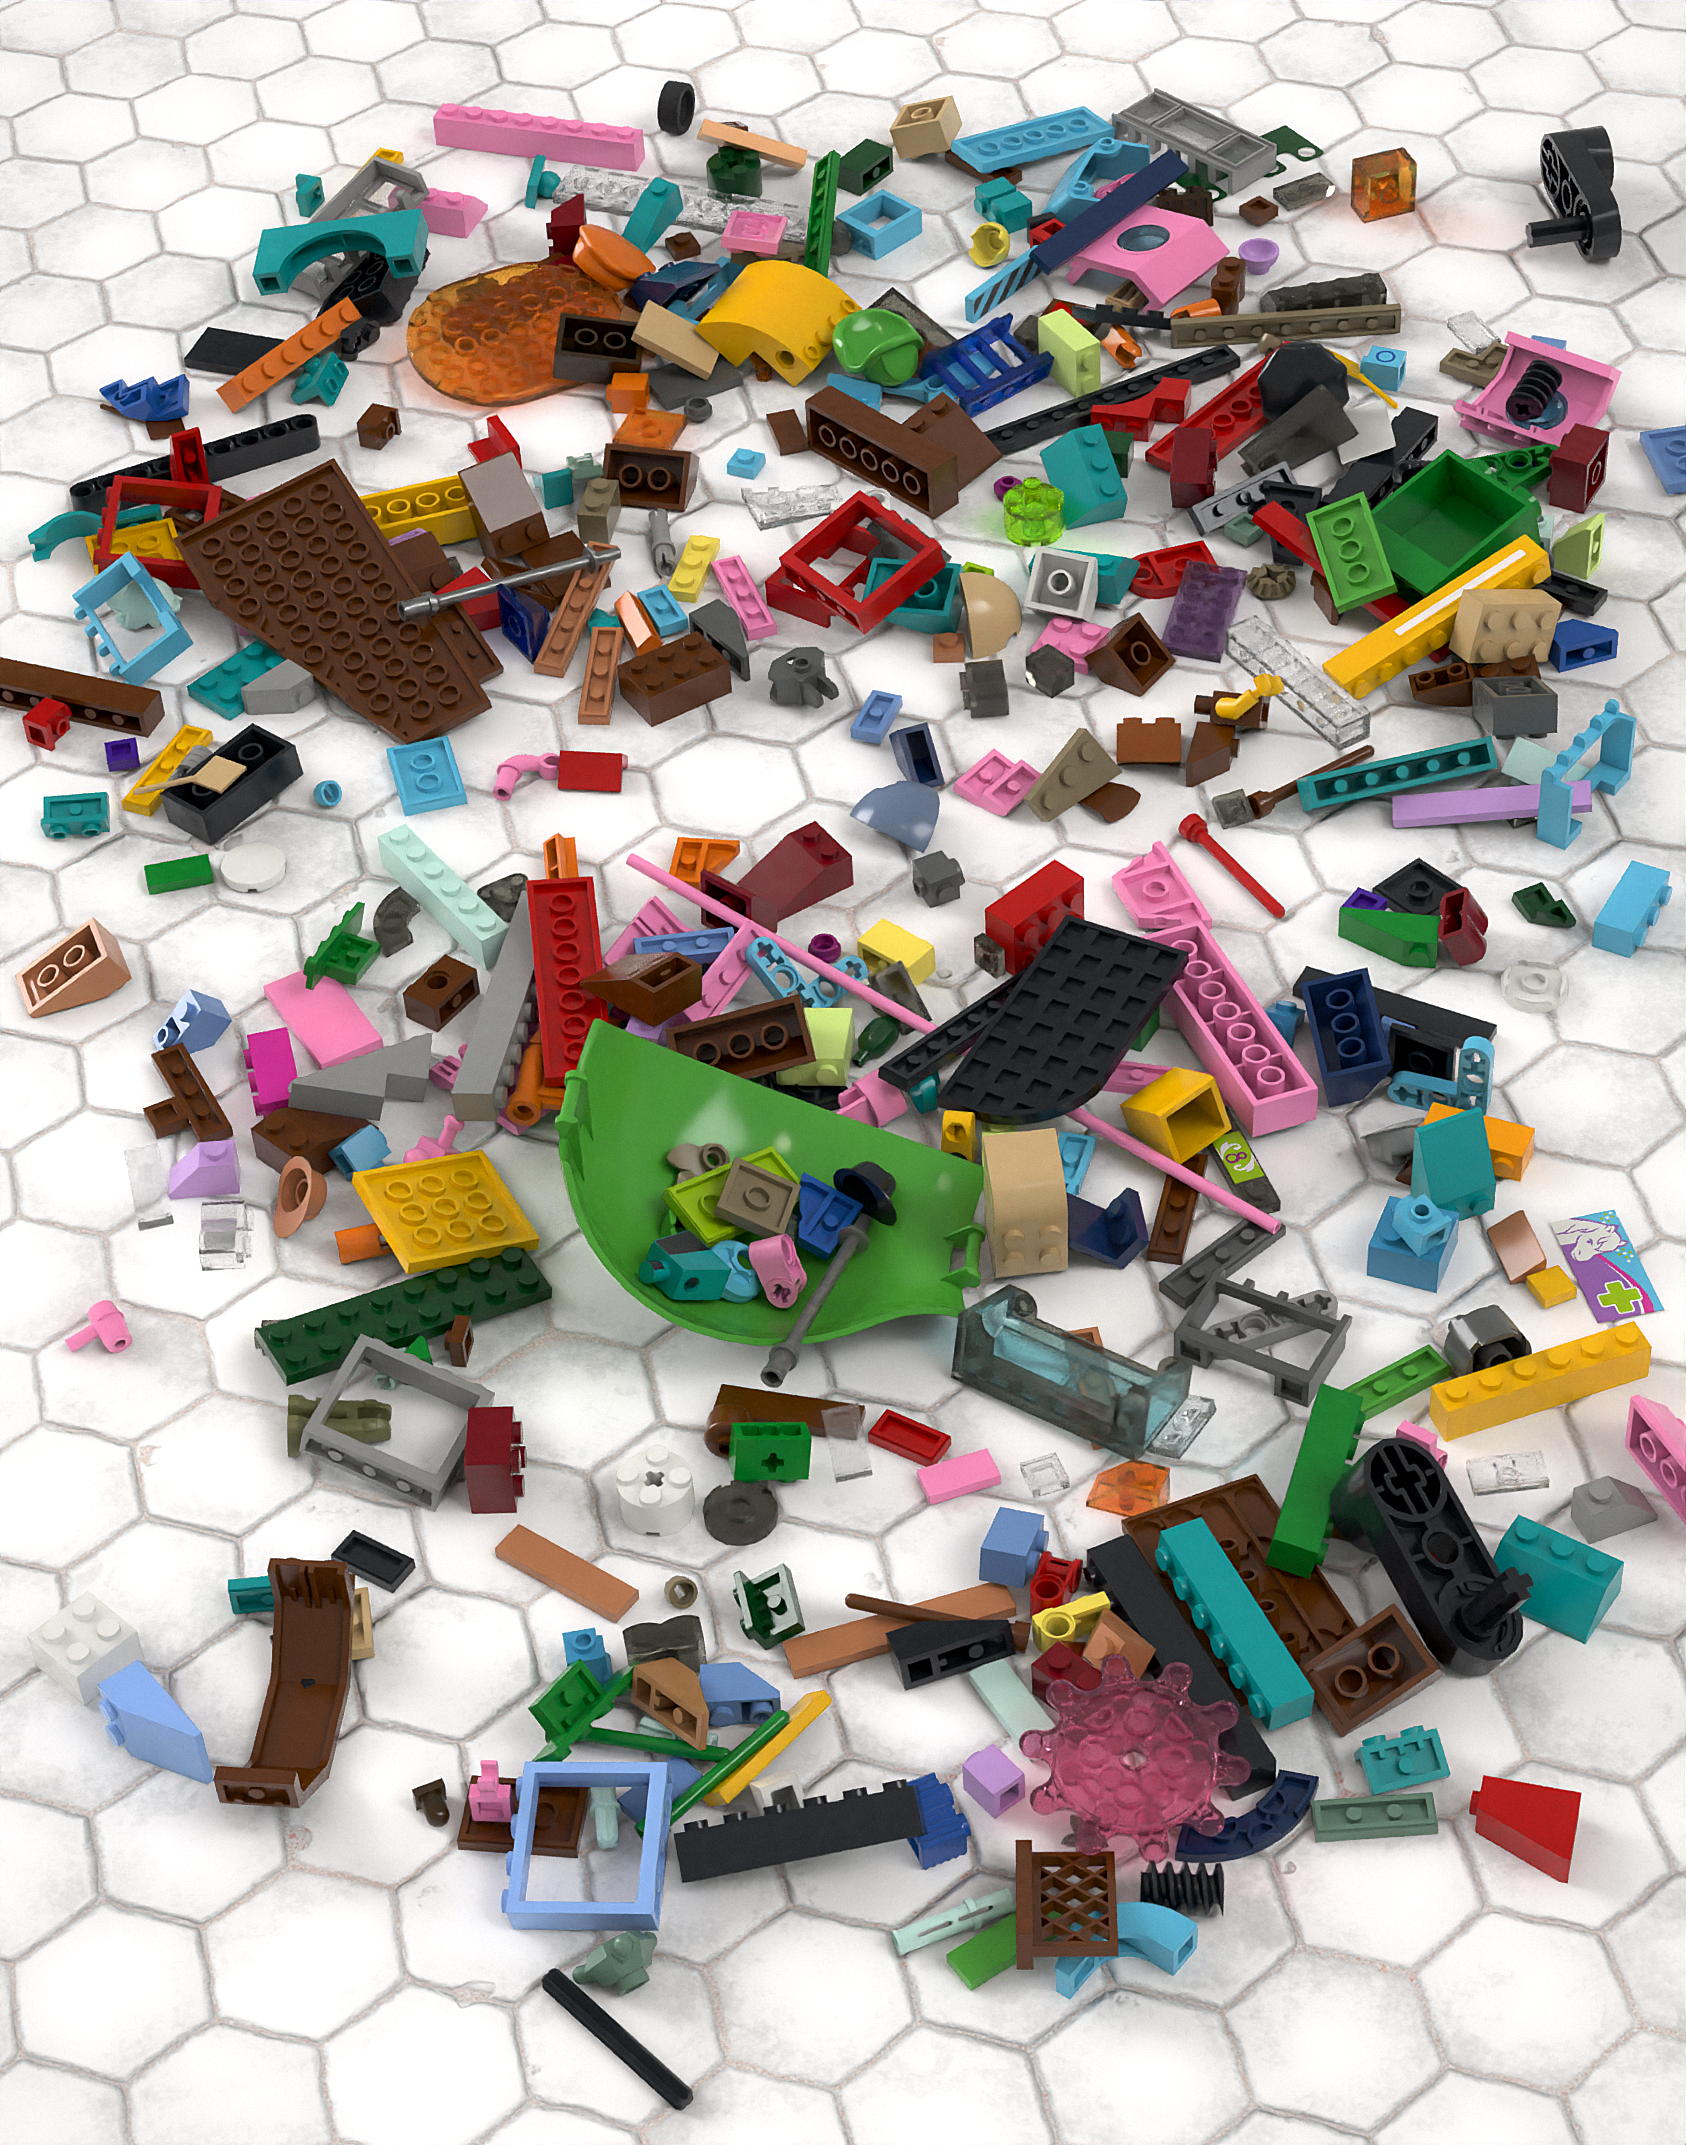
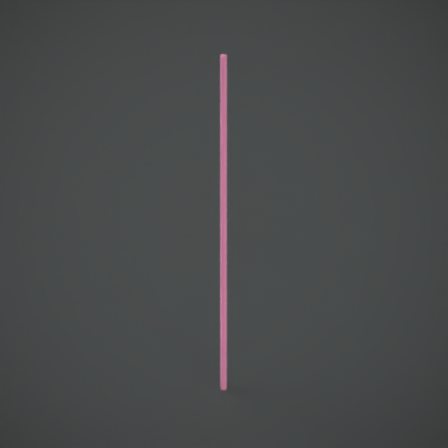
[626,853,1281,1234]

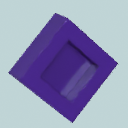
[104,737,141,772]
[1341,887,1387,911]

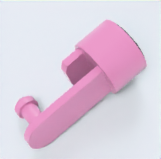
[835,1068,908,1128]

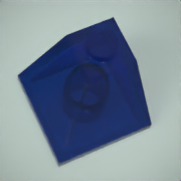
[496,583,550,665]

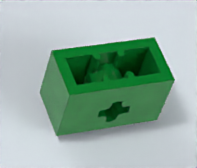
[728,1422,812,1483]

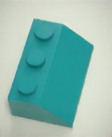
[1040,423,1128,530]
[1028,547,1140,605]
[1493,1514,1624,1644]

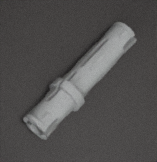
[648,508,676,576]

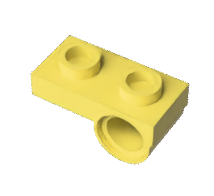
[1032,1591,1110,1654]

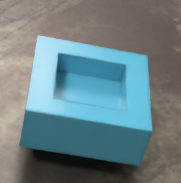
[726,448,766,480]

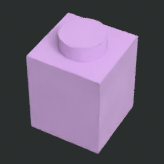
[962,1744,1025,1819]

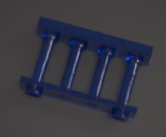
[918,313,1054,418]

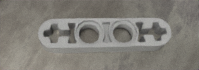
[1206,1290,1338,1360]

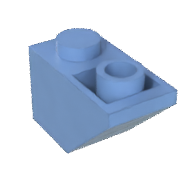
[152,989,232,1054]
[700,1662,781,1727]

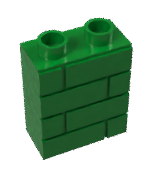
[1371,449,1542,606]

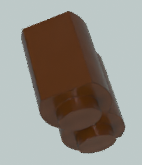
[1211,257,1246,316]

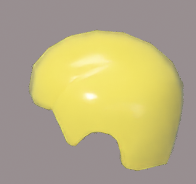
[968,222,1010,267]

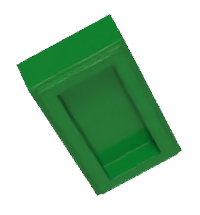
[144,854,214,895]

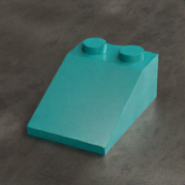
[861,557,965,634]
[1411,1106,1496,1222]

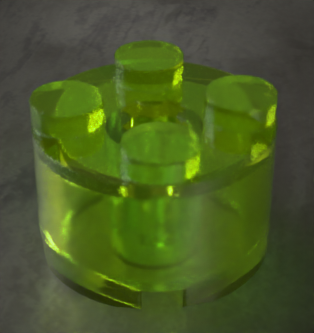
[1003,477,1064,547]

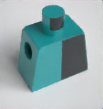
[639,1230,732,1300]

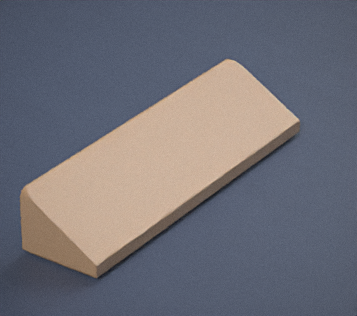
[696,118,808,170]

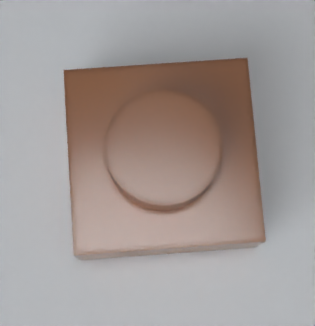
[933,632,965,663]

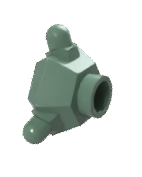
[572,1930,657,1996]

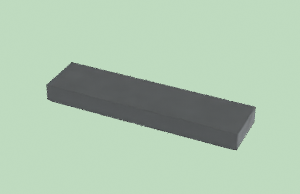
[1159,1208,1286,1310]

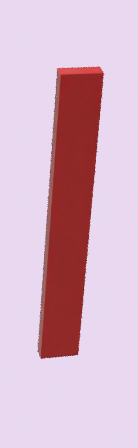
[1252,500,1453,664]

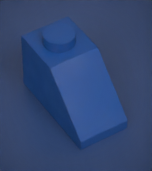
[1548,619,1619,673]

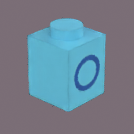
[1360,345,1407,392]

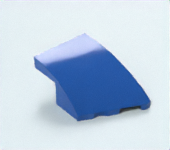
[99,374,190,421]

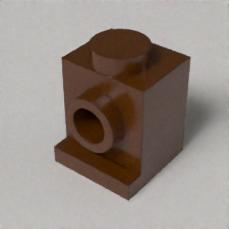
[356,403,402,451]

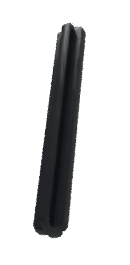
[541,1968,694,2111]

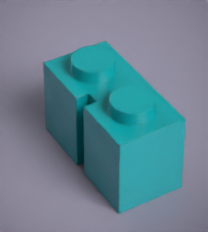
[974,177,1033,234]

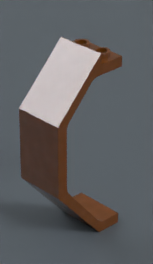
[213,1557,355,1808]

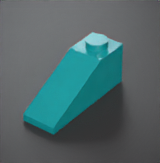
[621,177,684,255]

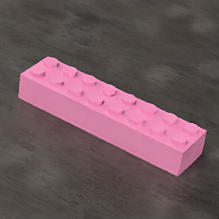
[1140,920,1318,1138]

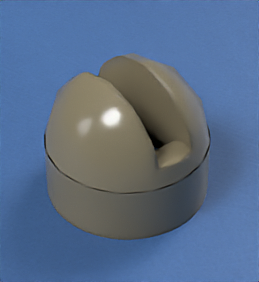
[1258,333,1283,357]
[664,1575,698,1609]

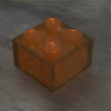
[1350,147,1417,223]

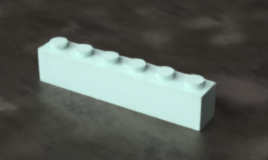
[377,824,509,970]

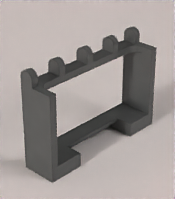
[1174,1267,1353,1408]

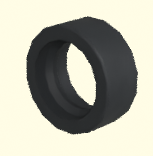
[657,80,695,134]

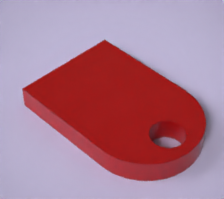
[1128,540,1224,599]

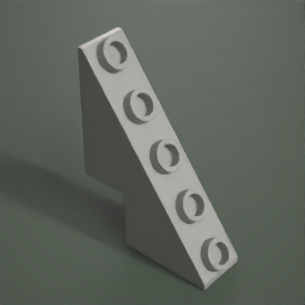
[288,1033,433,1121]

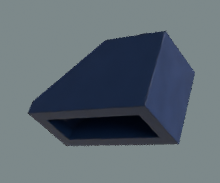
[889,722,945,787]

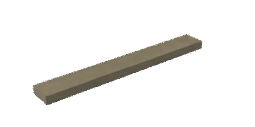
[1171,303,1401,349]

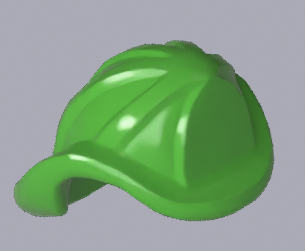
[832,308,924,386]

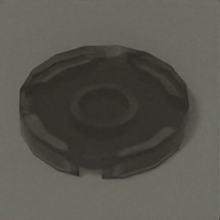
[702,1480,779,1546]

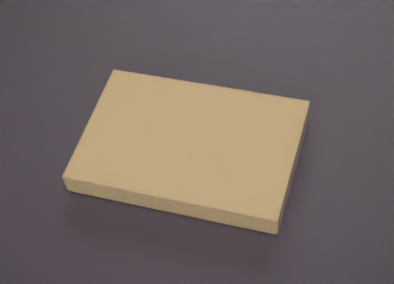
[631,300,719,381]

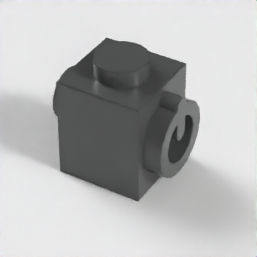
[912,850,965,908]

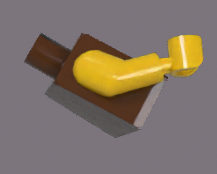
[1194,673,1284,728]

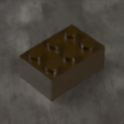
[553,313,644,385]

